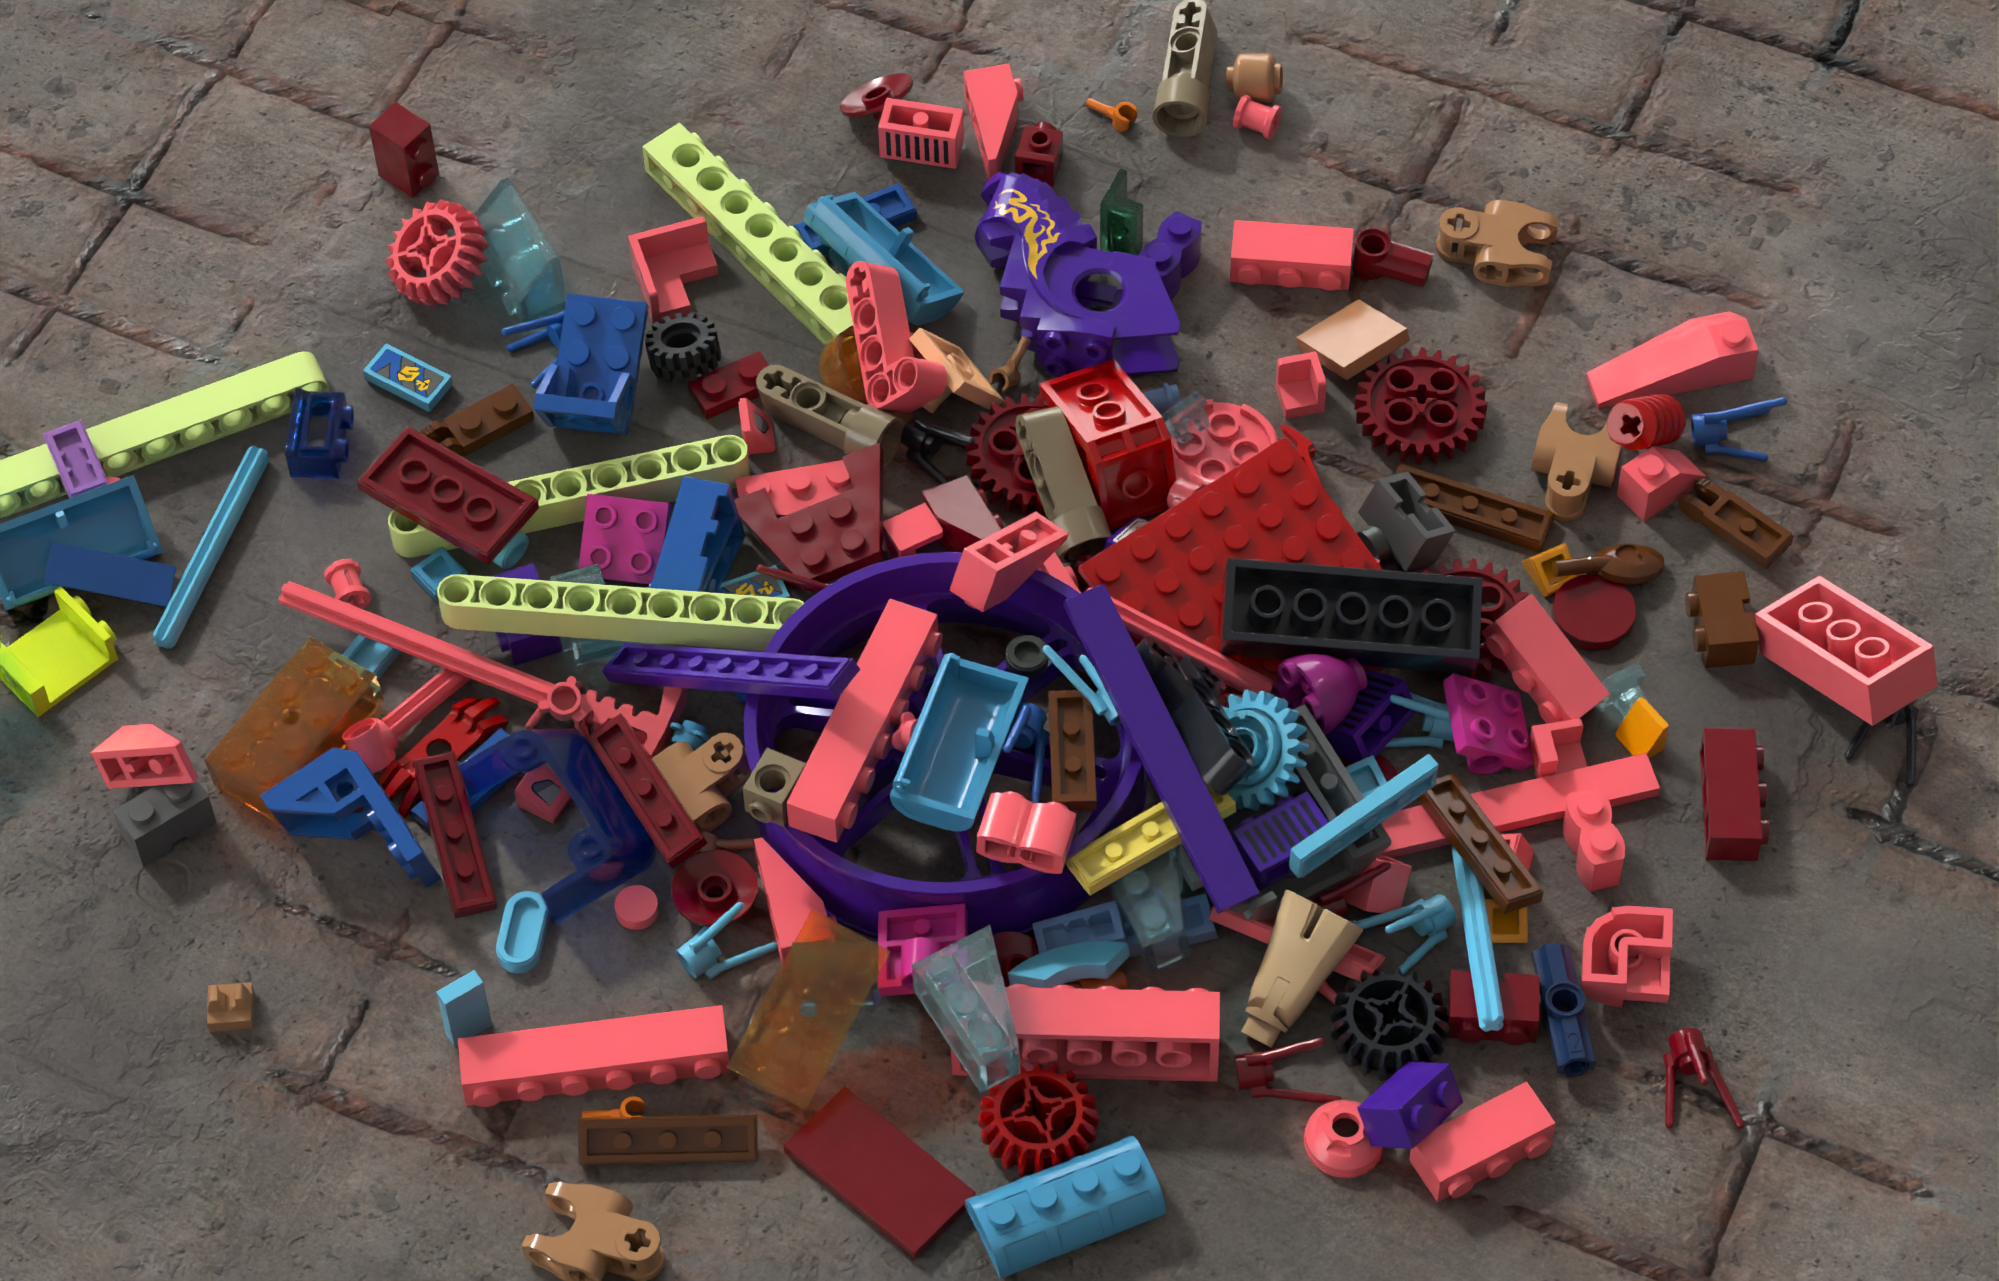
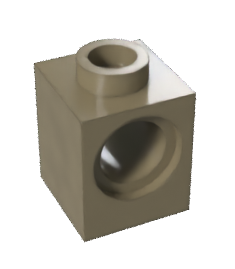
[743,748,806,827]

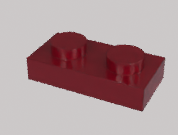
[688,351,769,420]

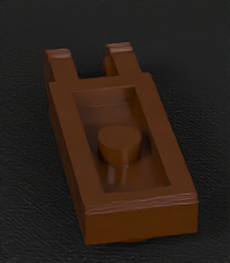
[420,383,534,456]
[1677,477,1794,569]

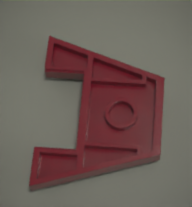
[734,442,884,591]

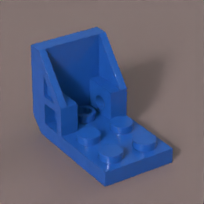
[533,293,649,436]
[260,748,442,888]

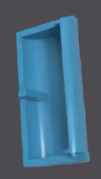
[804,192,965,325]
[0,475,163,611]
[890,653,1029,831]
[965,1135,1167,1279]

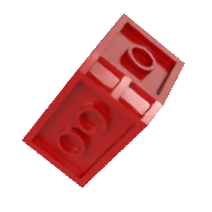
[1039,359,1176,530]

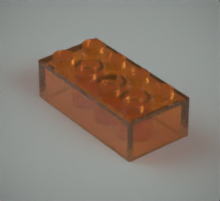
[204,636,384,825]
[727,910,890,1110]

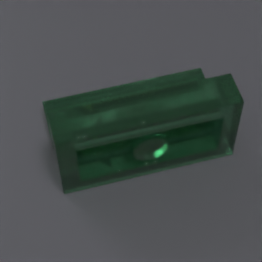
[1100,169,1143,256]

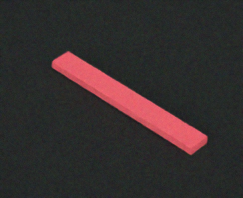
[1380,753,1660,858]

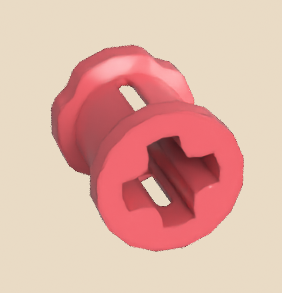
[1233,94,1282,140]
[324,559,371,609]

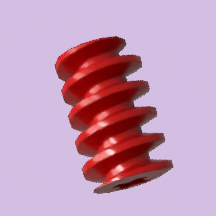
[1607,394,1686,450]

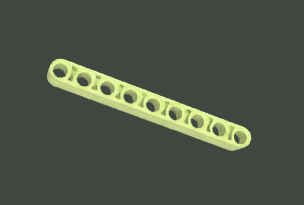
[0,352,329,518]
[388,435,750,558]
[437,574,804,651]

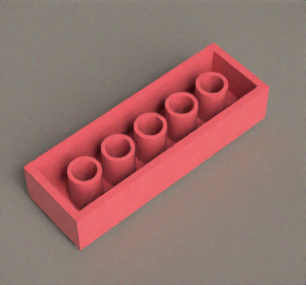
[950,983,1220,1082]

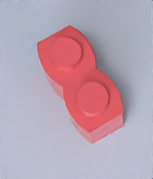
[1563,787,1625,892]
[976,791,1076,874]

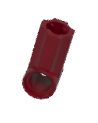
[1352,228,1434,287]

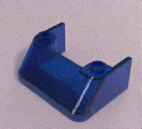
[457,729,656,925]

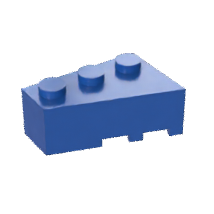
[648,476,746,621]

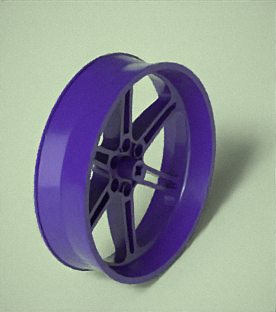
[744,552,1148,949]

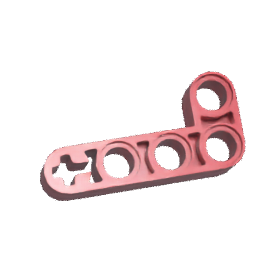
[846,261,947,414]

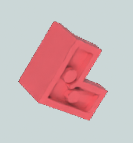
[628,216,719,324]

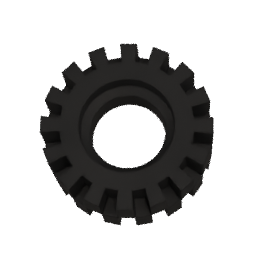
[645,312,721,383]

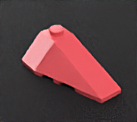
[1586,311,1759,409]

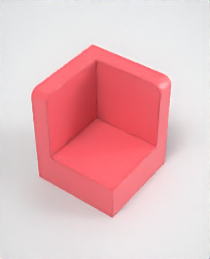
[1275,351,1326,419]
[883,503,943,559]
[1529,719,1587,778]
[1343,855,1412,914]

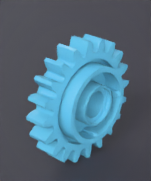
[1221,690,1309,811]

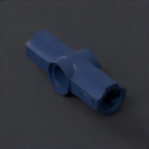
[1532,942,1596,1077]

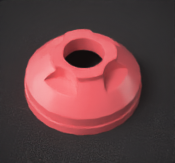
[1304,1100,1385,1178]

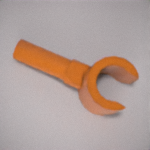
[1086,98,1138,132]
[582,1096,645,1118]

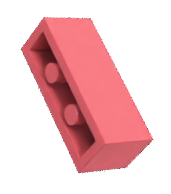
[1230,220,1354,291]
[1481,593,1610,724]
[1409,1081,1556,1203]

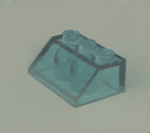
[475,177,566,323]

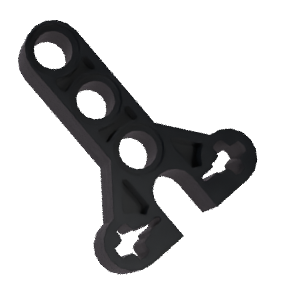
[1136,636,1256,796]

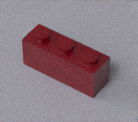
[1699,728,1769,861]

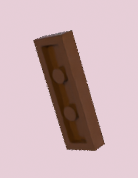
[1048,690,1097,811]

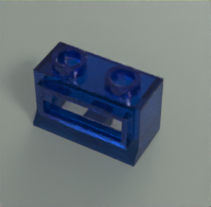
[285,387,354,479]

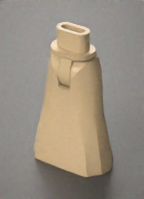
[1241,889,1363,1048]

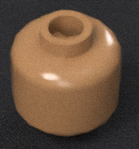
[1226,53,1283,104]

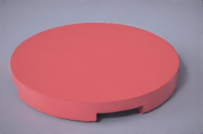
[1165,399,1278,481]

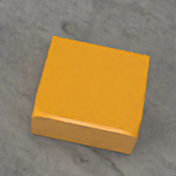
[1521,543,1578,597]
[1616,697,1669,758]
[1485,899,1528,943]

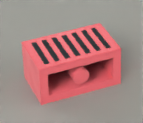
[878,98,964,169]

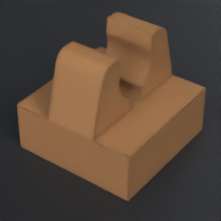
[207,982,254,1032]

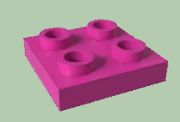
[577,493,671,585]
[1443,673,1534,775]
[878,903,968,997]

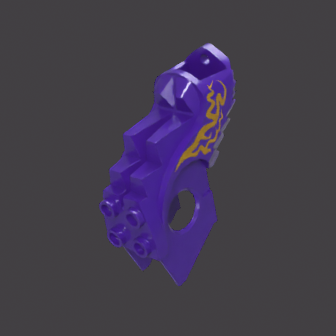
[975,172,1181,377]

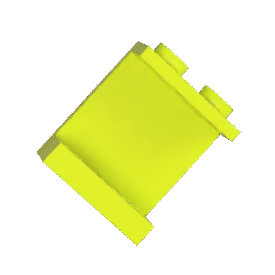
[0,586,118,717]

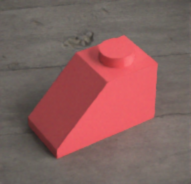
[1617,446,1707,522]

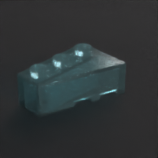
[1108,844,1191,972]
[912,925,1020,1093]

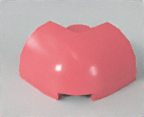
[1582,906,1673,1008]

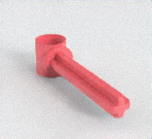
[342,668,471,773]

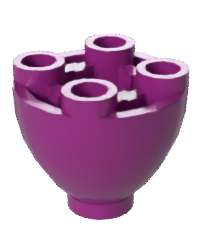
[1271,654,1367,735]

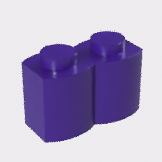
[1139,211,1202,300]

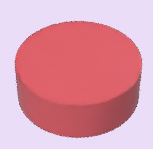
[614,885,659,930]

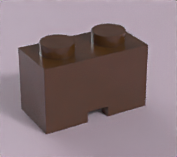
[1685,571,1760,668]

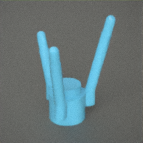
[1043,645,1122,726]
[1384,692,1454,749]
[1353,894,1456,976]
[675,902,778,980]

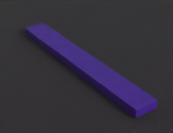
[1063,583,1260,914]
[602,642,860,700]

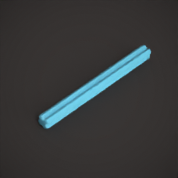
[152,446,269,649]
[1451,845,1504,1032]

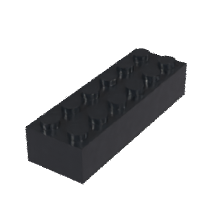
[1219,558,1483,674]

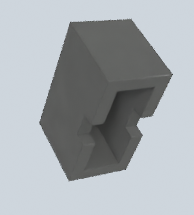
[1358,471,1456,572]
[113,781,217,867]

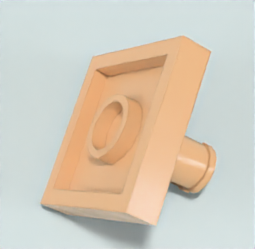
[909,328,1004,413]

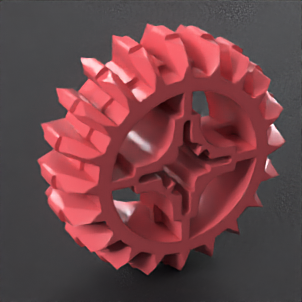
[385,199,490,307]

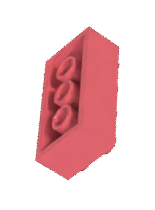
[1755,576,1937,726]

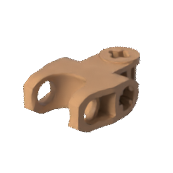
[1436,200,1559,287]
[1531,402,1622,521]
[652,733,751,832]
[521,1182,665,1281]

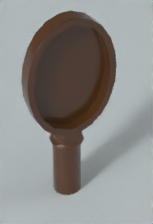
[1551,543,1664,584]

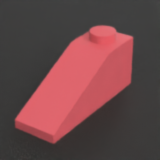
[964,63,1024,180]
[950,512,1069,612]
[90,724,199,789]
[754,838,840,970]

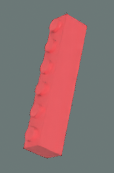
[786,599,943,843]
[458,1005,731,1107]

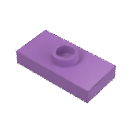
[42,419,109,498]

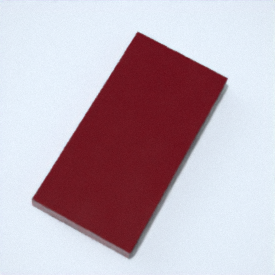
[357,426,539,565]
[783,1086,976,1260]

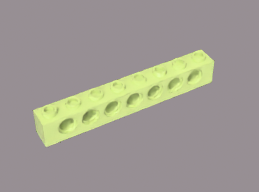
[642,123,857,361]

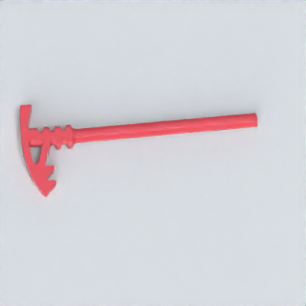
[278,581,687,820]

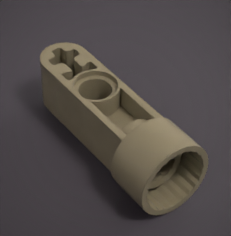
[1152,0,1218,137]
[756,365,904,468]
[1016,406,1112,563]

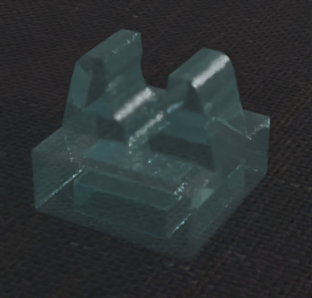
[1161,390,1210,444]
[1599,662,1646,718]

